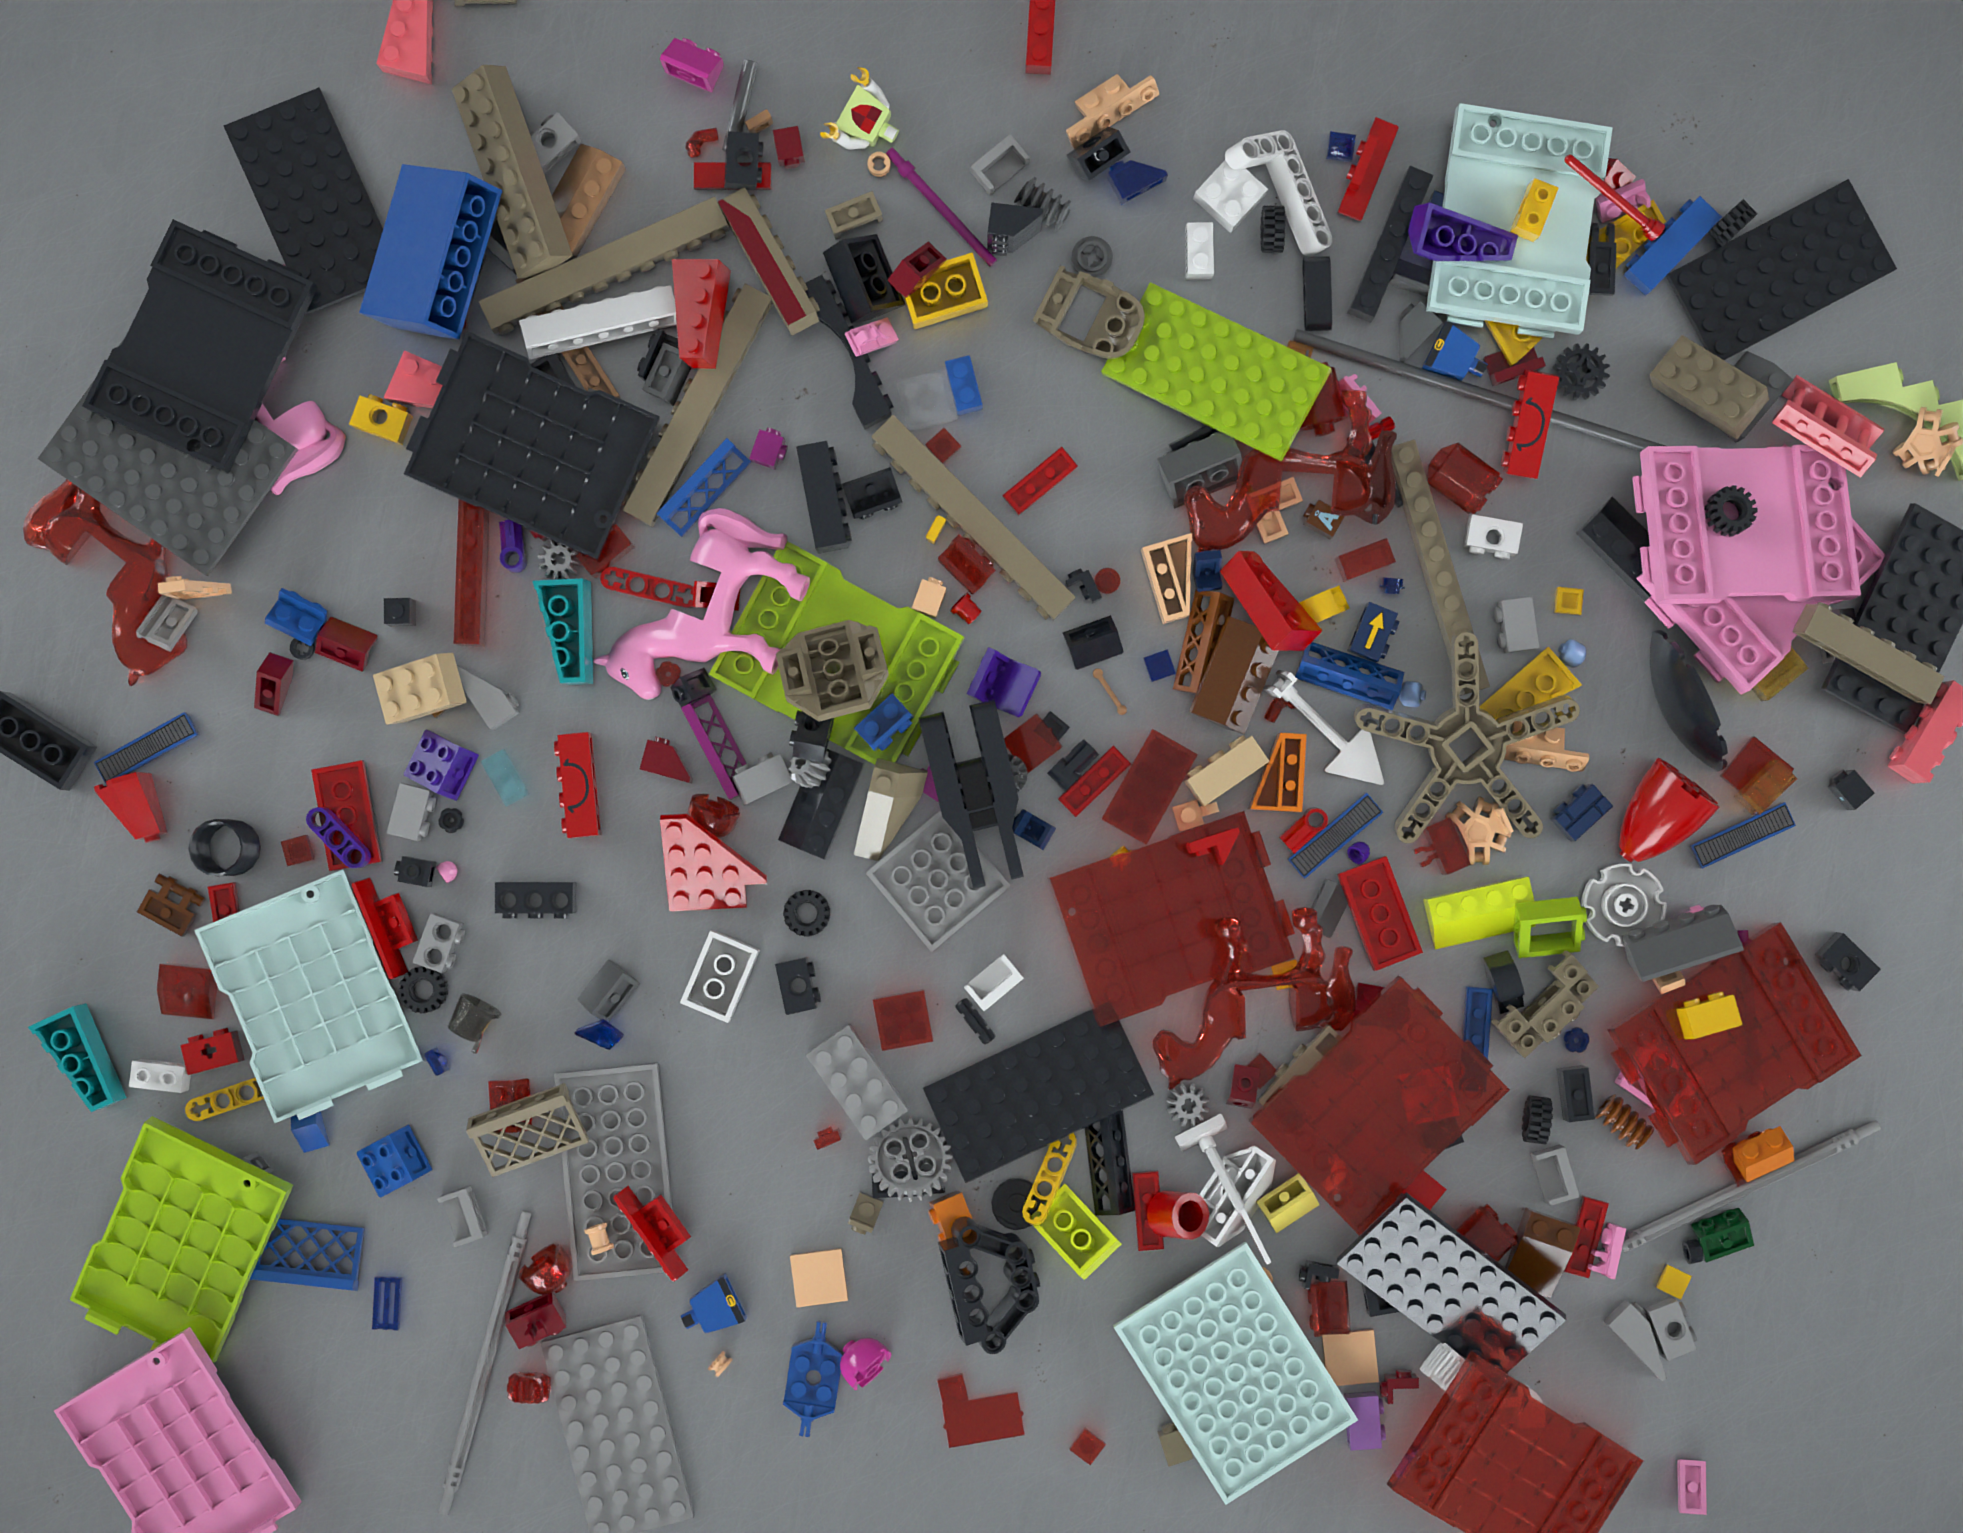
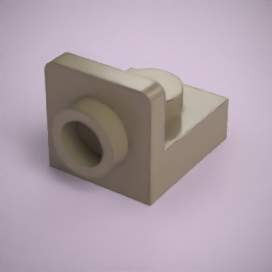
[848,1192,884,1235]

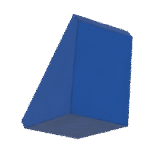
[291,1111,330,1153]

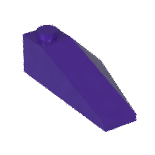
[1408,202,1518,262]

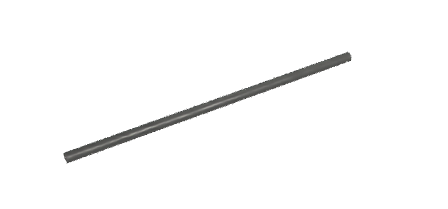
[1293,329,1666,451]

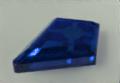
[574,1019,624,1050]

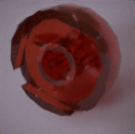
[687,793,740,838]
[519,1244,572,1295]

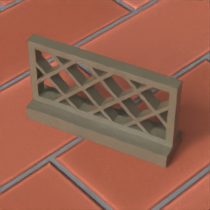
[466,1083,589,1177]

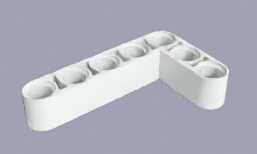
[1225,130,1332,257]

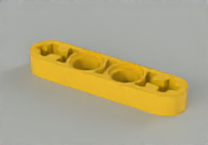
[185,1077,264,1121]
[1022,1133,1077,1226]

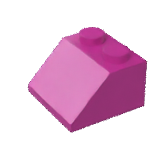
[660,38,724,93]

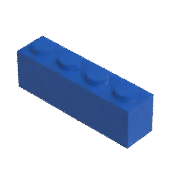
[1623,196,1722,296]

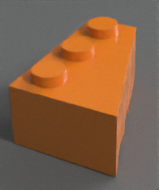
[1248,733,1307,812]

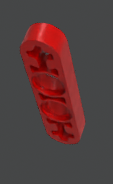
[600,567,694,608]

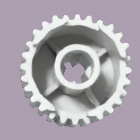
[1420,1343,1482,1402]

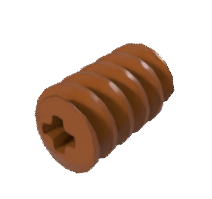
[1595,1094,1654,1150]

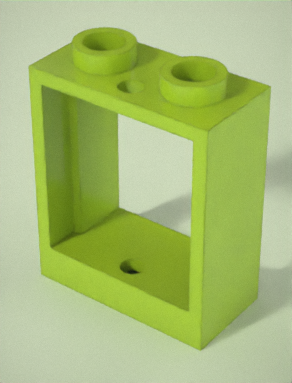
[1513,896,1587,958]

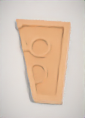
[158,576,232,600]

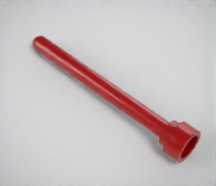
[1564,154,1665,241]

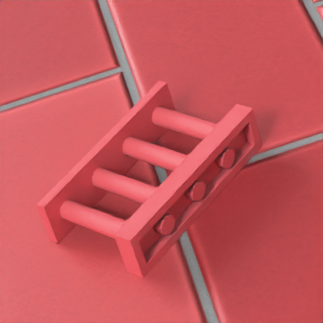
[1772,375,1884,478]

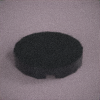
[991,1178,1042,1230]

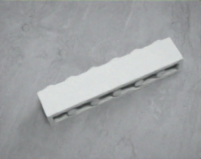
[519,285,677,360]

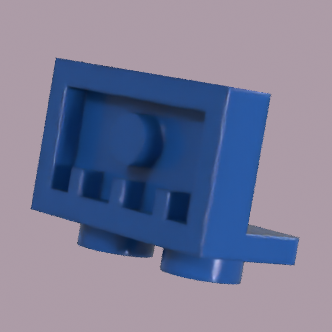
[265,588,327,646]
[854,693,914,752]

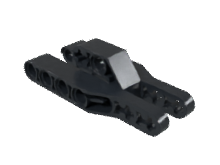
[919,699,1024,889]

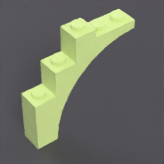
[1829,362,1963,481]

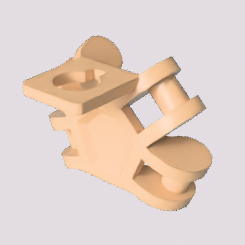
[1892,407,1963,477]
[1445,796,1514,865]

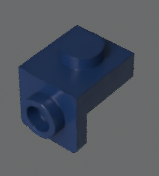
[1192,550,1223,592]
[1012,809,1056,851]

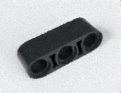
[1302,256,1332,331]

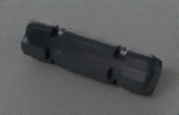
[955,998,996,1045]

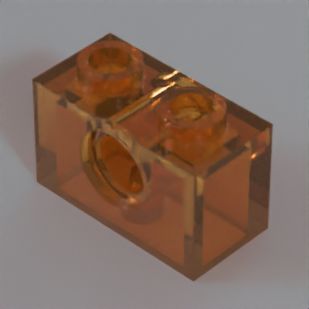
[1734,760,1797,815]

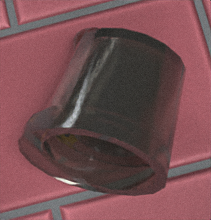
[448,993,502,1054]

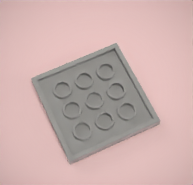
[866,810,1011,952]

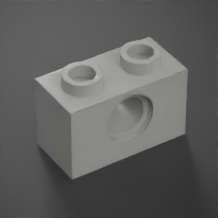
[530,112,582,175]
[1643,1297,1697,1361]

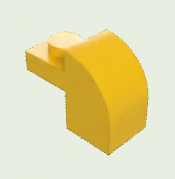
[1299,585,1350,623]

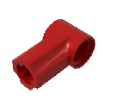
[1279,807,1328,854]

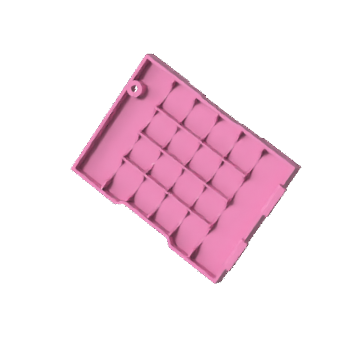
[1636,444,1885,695]
[1632,445,1861,604]
[54,1327,302,1533]

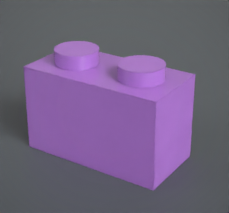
[1344,1391,1386,1451]

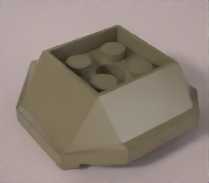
[776,620,889,722]

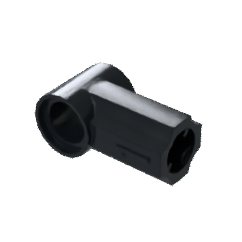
[1047,739,1099,791]

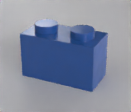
[945,355,983,416]

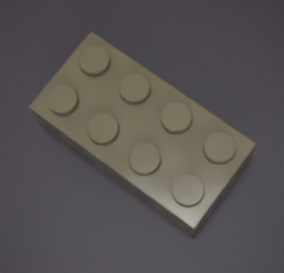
[1650,335,1769,440]

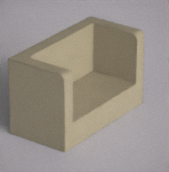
[825,191,883,240]

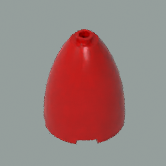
[1619,757,1720,863]

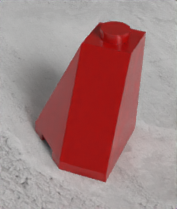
[94,772,168,843]

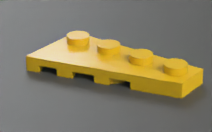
[1479,646,1582,719]

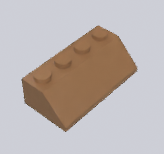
[552,144,626,258]

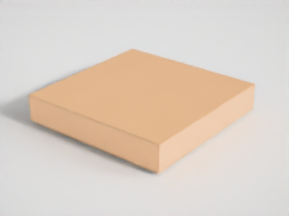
[790,1248,848,1307]
[1321,1329,1379,1386]

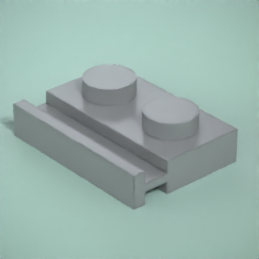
[136,595,198,652]

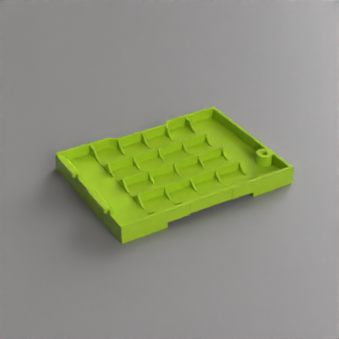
[708,541,965,765]
[69,1116,293,1364]

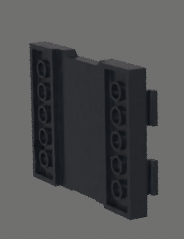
[82,219,318,474]
[404,331,660,560]

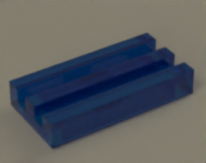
[372,1276,402,1331]

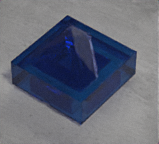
[1326,131,1356,162]
[424,1047,449,1076]

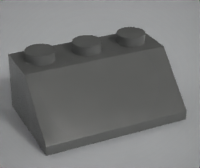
[1721,351,1794,443]
[1157,431,1245,509]

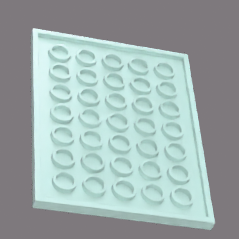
[1113,1242,1358,1505]

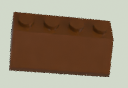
[1189,616,1279,735]

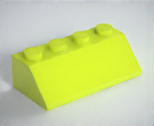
[1423,876,1536,949]

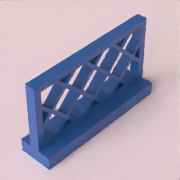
[249,1219,365,1291]

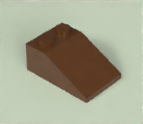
[1505,1207,1581,1298]

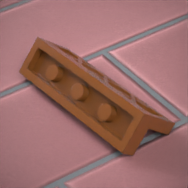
[1173,589,1235,694]

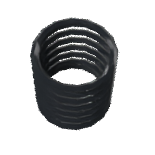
[188,819,261,877]

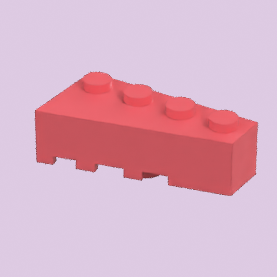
[376,0,433,84]
[384,350,442,408]
[1888,680,1963,784]

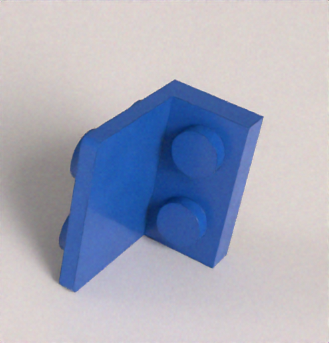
[356,1124,432,1198]

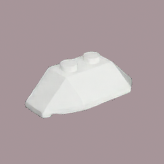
[1199,1145,1276,1248]

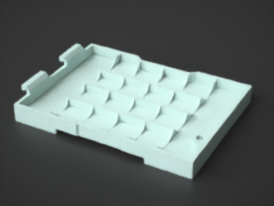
[1426,103,1613,339]
[194,870,424,1123]

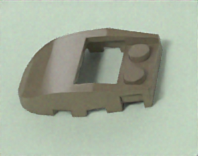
[1033,265,1144,359]

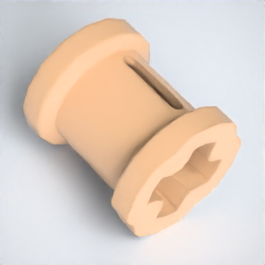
[584,1222,614,1255]

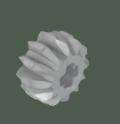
[537,540,582,580]
[788,751,831,788]
[1166,1083,1210,1127]

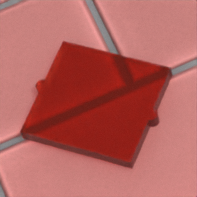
[1004,713,1063,774]

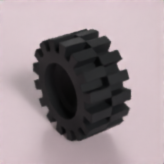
[1708,199,1758,247]
[1260,205,1286,253]
[1704,485,1758,537]
[783,890,830,937]
[398,966,448,1014]
[1522,1095,1553,1145]

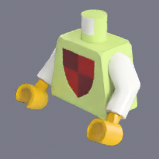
[820,67,899,150]

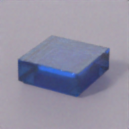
[1143,649,1176,682]

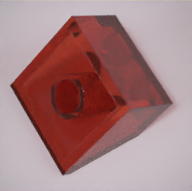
[157,963,218,1019]

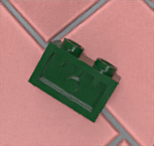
[1691,1208,1755,1263]

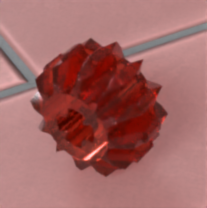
[506,1372,552,1404]

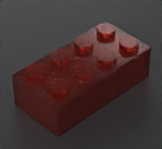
[1100,729,1198,845]

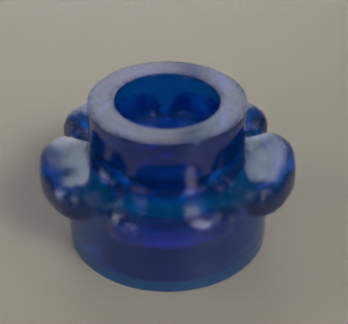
[1380,577,1405,594]
[1564,1027,1589,1053]

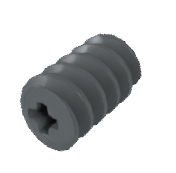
[1014,177,1071,231]

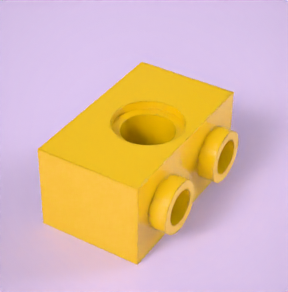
[1510,178,1559,242]
[349,394,413,445]

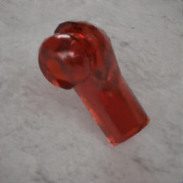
[685,127,719,158]
[1264,697,1296,723]

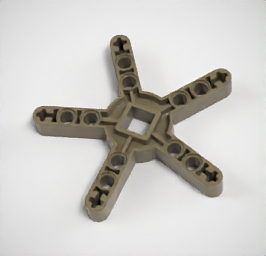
[1354,628,1580,843]

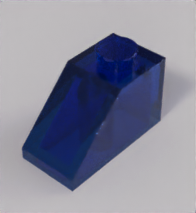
[1107,160,1168,205]

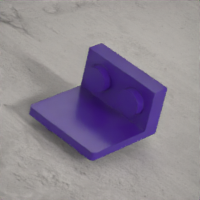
[404,729,479,801]

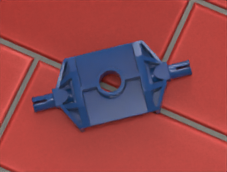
[783,1321,844,1437]

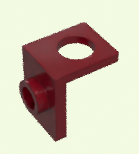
[1226,1064,1260,1109]

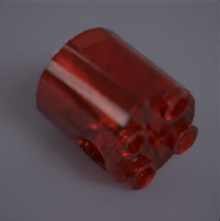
[1299,362,1348,437]
[1428,442,1503,514]
[1455,1204,1518,1262]

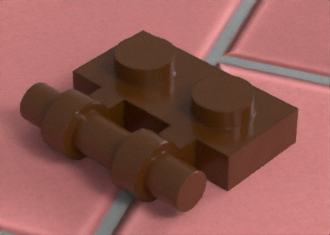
[137,873,205,937]

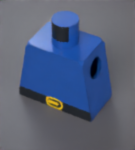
[1422,321,1488,381]
[681,1273,747,1333]

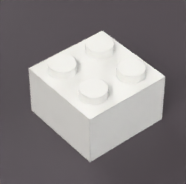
[1193,159,1268,233]

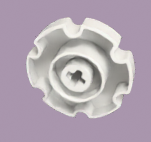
[1581,864,1667,947]

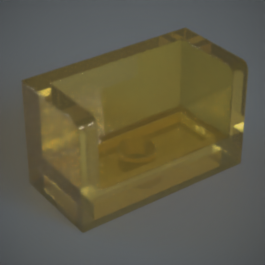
[1752,646,1809,702]

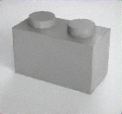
[1494,597,1539,654]
[731,752,794,805]
[387,783,436,841]

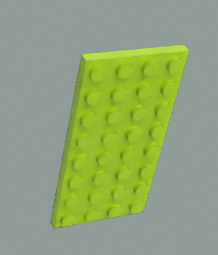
[1101,282,1332,462]

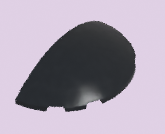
[1650,630,1728,771]

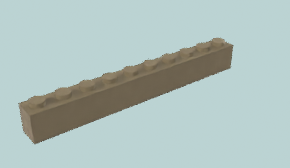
[479,197,729,335]
[623,283,773,527]
[871,415,1076,621]
[1391,439,1490,696]

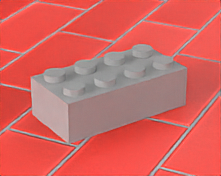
[806,1024,909,1141]

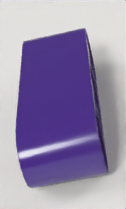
[306,807,371,868]

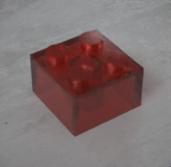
[873,989,934,1051]

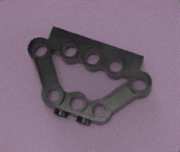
[938,1216,1040,1354]

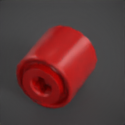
[1147,1190,1209,1240]

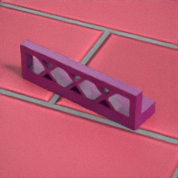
[681,695,747,800]

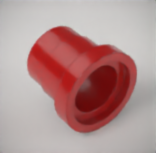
[950,592,982,625]

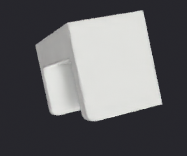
[964,953,1024,1011]

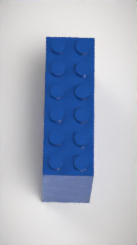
[359,164,503,340]

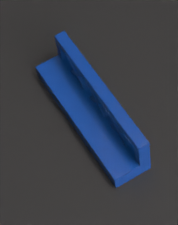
[656,438,751,537]
[1295,642,1405,710]

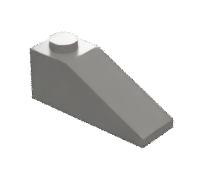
[457,665,520,730]
[1603,1300,1667,1382]

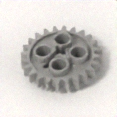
[868,1117,953,1202]

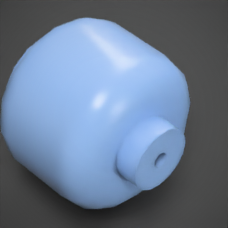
[1558,639,1586,668]
[1399,681,1426,707]

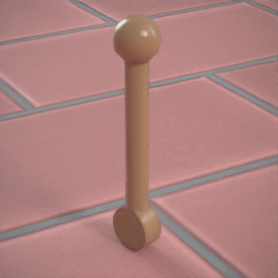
[1093,668,1127,715]

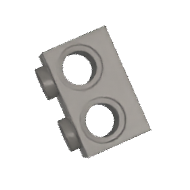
[412,913,465,973]

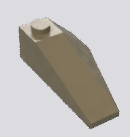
[853,758,928,861]

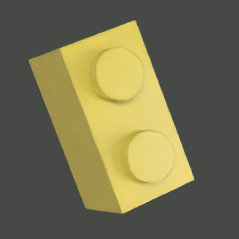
[1256,1173,1319,1234]

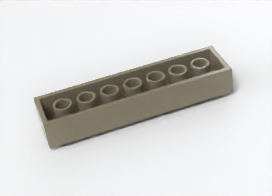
[452,64,573,278]

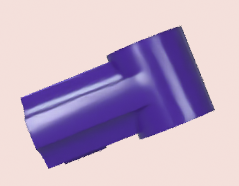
[499,520,527,573]

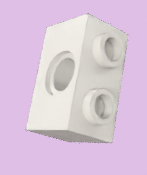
[1463,514,1523,560]
[129,1059,191,1093]

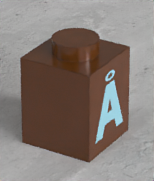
[1303,500,1346,540]

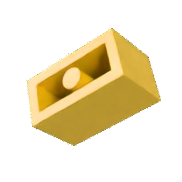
[1676,991,1742,1039]

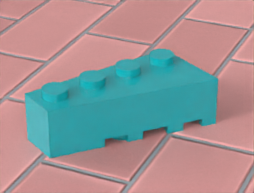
[533,578,593,685]
[28,1003,127,1112]

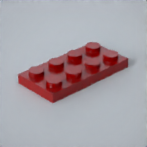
[311,760,382,871]
[1337,856,1423,971]

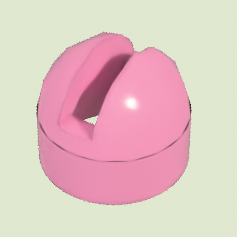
[436,861,458,884]

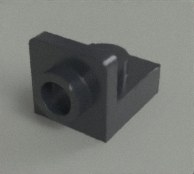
[1065,568,1102,604]
[670,668,717,708]
[1299,1260,1340,1290]

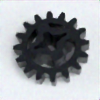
[1552,343,1610,400]

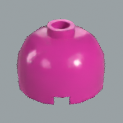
[840,1338,892,1390]

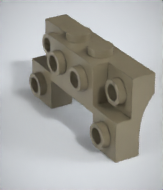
[1491,950,1599,1058]
[1257,1024,1366,1136]

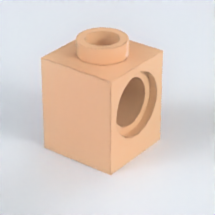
[912,577,947,619]

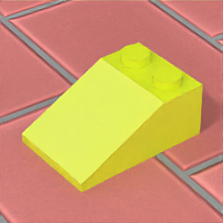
[1031,1184,1122,1280]

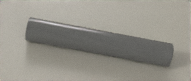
[722,59,758,152]

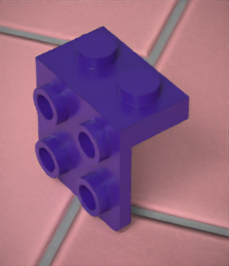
[967,647,1041,717]

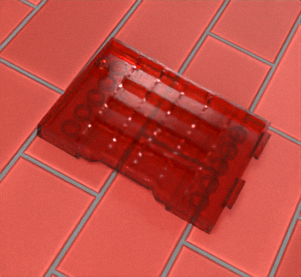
[1047,811,1295,1026]
[1607,922,1862,1165]
[1249,975,1510,1236]
[1387,1351,1644,1533]

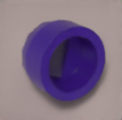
[1347,841,1370,864]

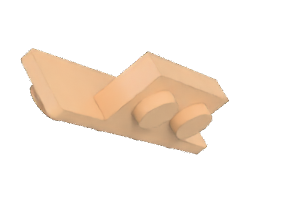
[1066,74,1159,149]
[1504,721,1589,772]

